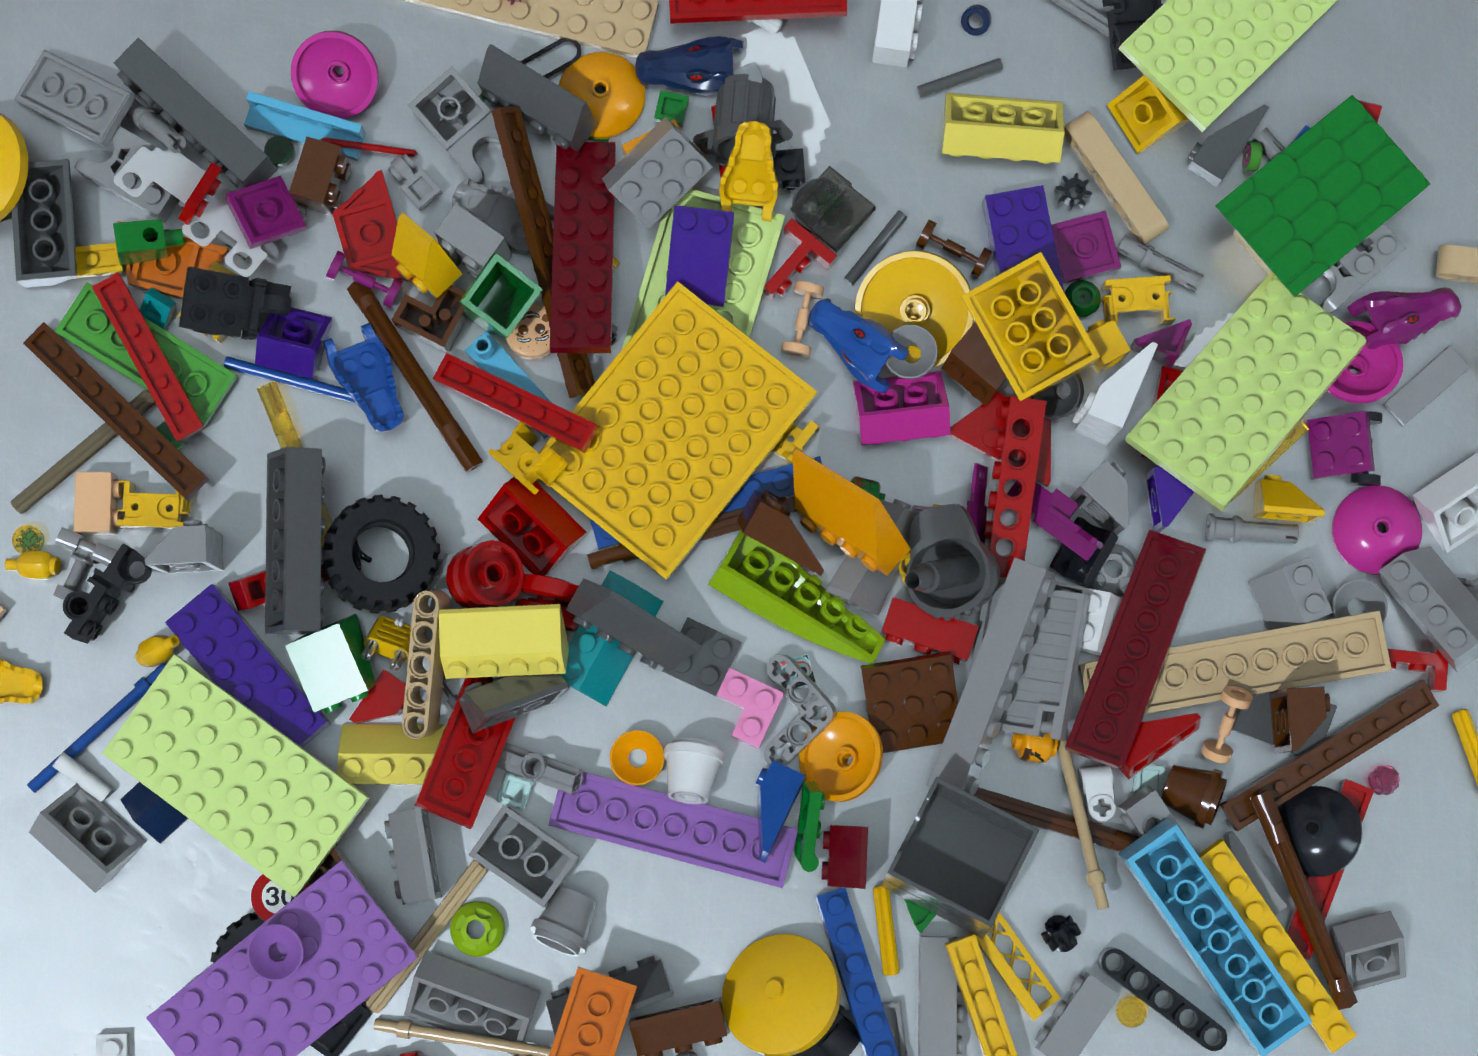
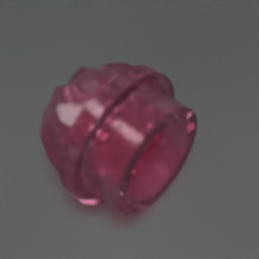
[1368,765,1400,795]

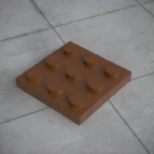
[860,651,958,753]

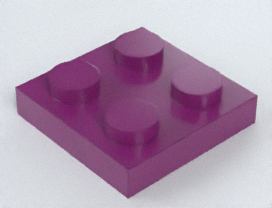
[225,176,306,249]
[1051,211,1121,284]
[1307,411,1375,479]

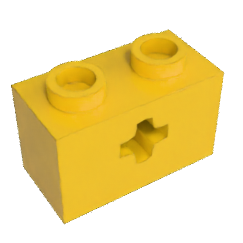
[1086,319,1131,374]

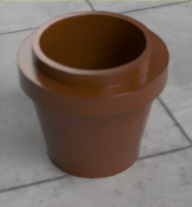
[1161,765,1227,829]

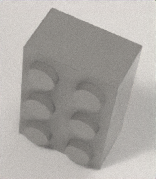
[602,117,713,229]
[434,203,512,279]
[469,805,580,908]

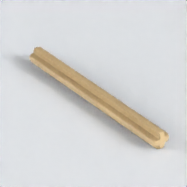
[365,860,487,1014]

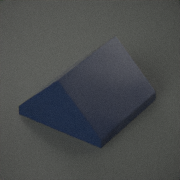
[120,782,189,844]

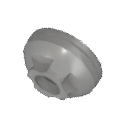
[886,325,938,379]
[1091,544,1137,596]
[1332,579,1388,623]

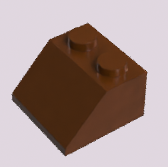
[941,322,1009,406]

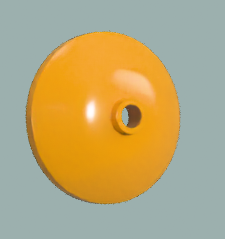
[559,52,645,139]
[799,711,883,802]

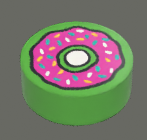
[1242,141,1263,172]

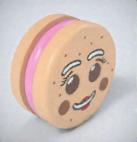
[505,302,551,360]

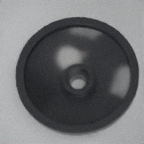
[1277,786,1362,877]

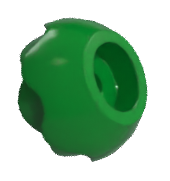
[1065,280,1101,317]

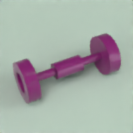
[326,251,403,308]

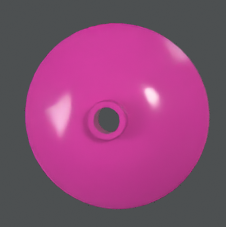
[291,31,379,119]
[1327,321,1403,404]
[1332,485,1422,575]

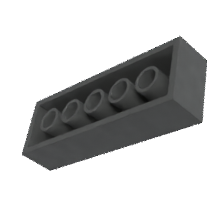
[114,37,277,189]
[265,447,326,635]

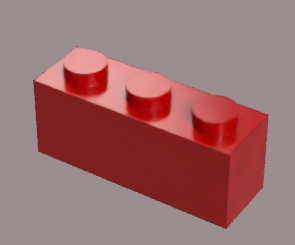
[880,597,979,665]

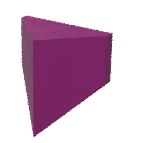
[1131,319,1192,367]

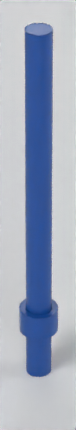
[224,356,357,404]
[27,663,166,793]

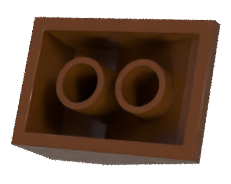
[737,490,824,576]

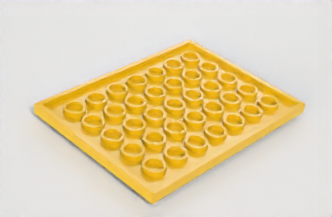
[538,281,818,580]

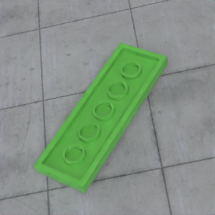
[54,282,238,426]

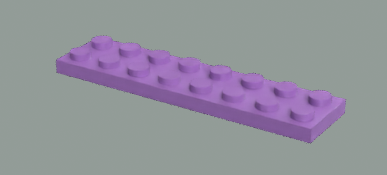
[548,772,798,888]

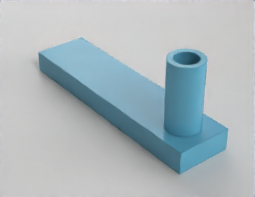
[465,331,552,439]

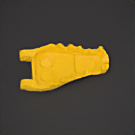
[719,121,778,222]
[0,659,42,704]

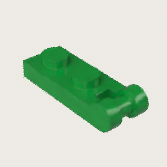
[794,781,825,872]

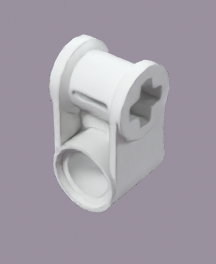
[1079,765,1116,824]

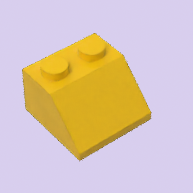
[1107,75,1190,153]
[391,213,462,298]

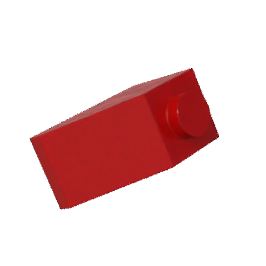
[349,669,406,724]

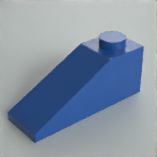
[756,760,806,863]

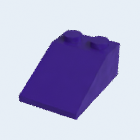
[665,205,734,307]

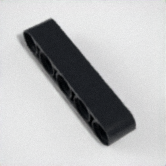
[1098,947,1228,1051]

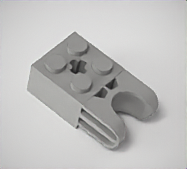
[407,66,500,184]
[74,126,180,224]
[1320,223,1406,314]

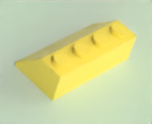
[942,93,1065,164]
[439,604,569,679]
[337,724,446,785]

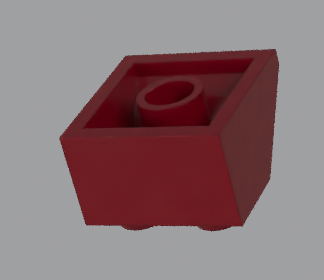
[821,825,868,889]

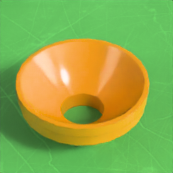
[610,730,665,785]

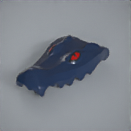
[635,36,744,96]

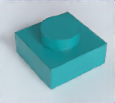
[140,288,176,329]

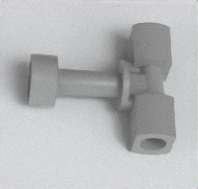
[53,527,118,600]

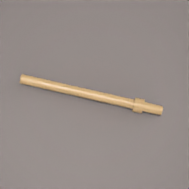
[1057,736,1109,910]
[374,1018,552,1056]

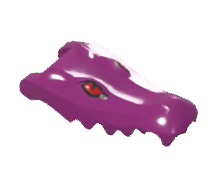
[1347,287,1462,349]

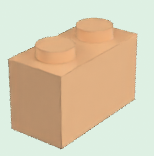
[74,472,122,535]

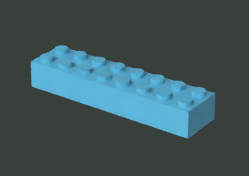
[1118,818,1313,1056]

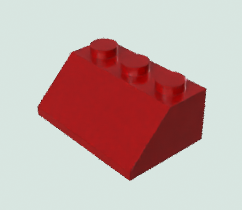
[478,477,587,576]

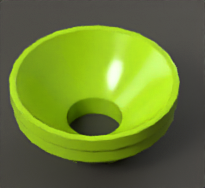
[450,901,505,957]

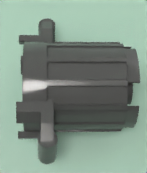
[693,74,793,166]

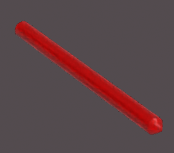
[320,137,418,157]

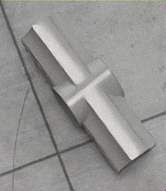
[496,743,583,795]

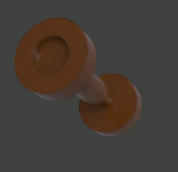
[916,219,992,278]

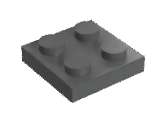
[662,617,742,697]

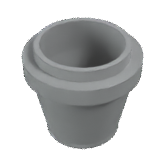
[530,887,597,956]

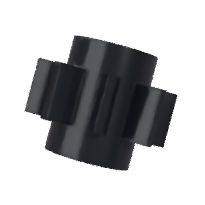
[1054,173,1092,212]
[1041,915,1082,952]

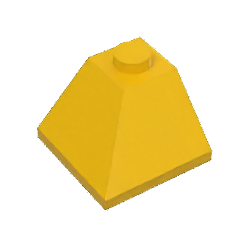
[1253,475,1325,523]

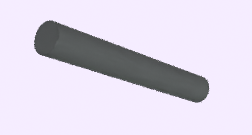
[917,58,1003,98]
[844,210,907,286]

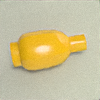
[5,551,62,580]
[135,635,180,667]

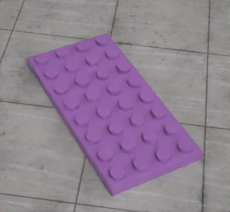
[146,860,419,1056]

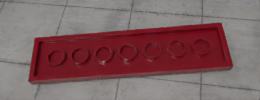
[550,142,616,353]
[1065,530,1206,771]

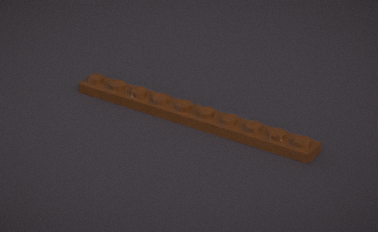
[491,107,595,398]

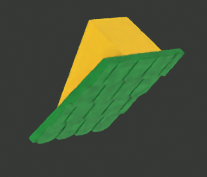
[1215,95,1431,298]

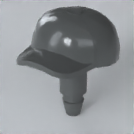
[905,504,1000,621]

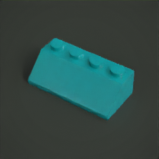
[559,570,664,706]

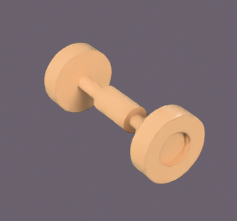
[781,281,824,358]
[1201,686,1253,763]

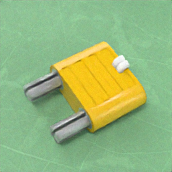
[361,616,411,671]

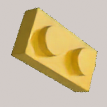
[73,242,125,279]

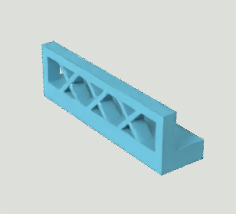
[244,91,366,161]

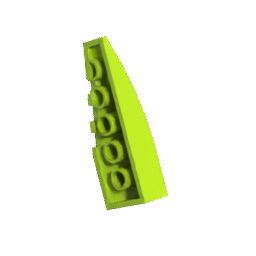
[708,530,885,664]

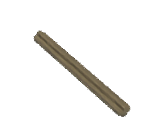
[11,389,155,514]

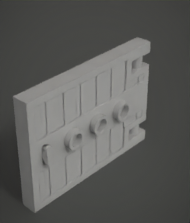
[970,583,1090,741]

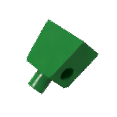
[113,219,184,266]

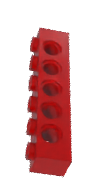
[984,396,1047,578]

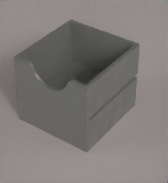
[882,777,1040,939]

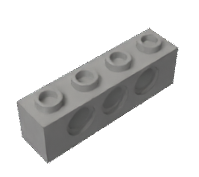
[1118,785,1198,854]

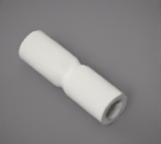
[52,752,112,802]

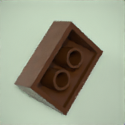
[1269,686,1331,754]
[628,998,728,1056]

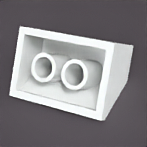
[1413,452,1478,553]

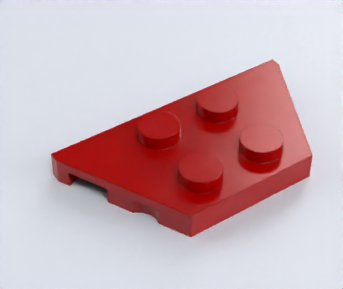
[332,170,413,282]
[949,394,1051,487]

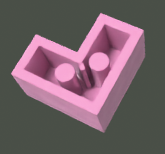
[717,668,784,749]

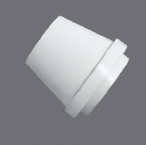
[663,738,725,804]

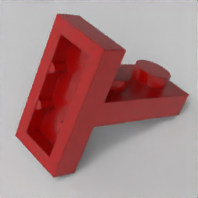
[764,218,837,300]
[1388,641,1448,692]

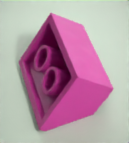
[853,371,951,445]

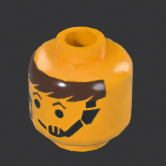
[1011,733,1058,763]

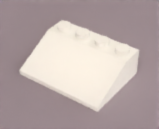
[1072,342,1158,445]

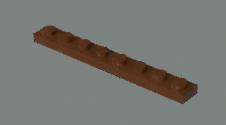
[23,322,209,501]
[1219,680,1439,831]

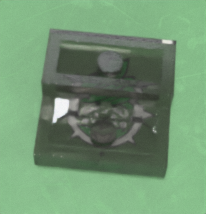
[790,166,876,252]

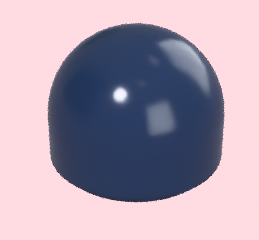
[961,4,992,36]

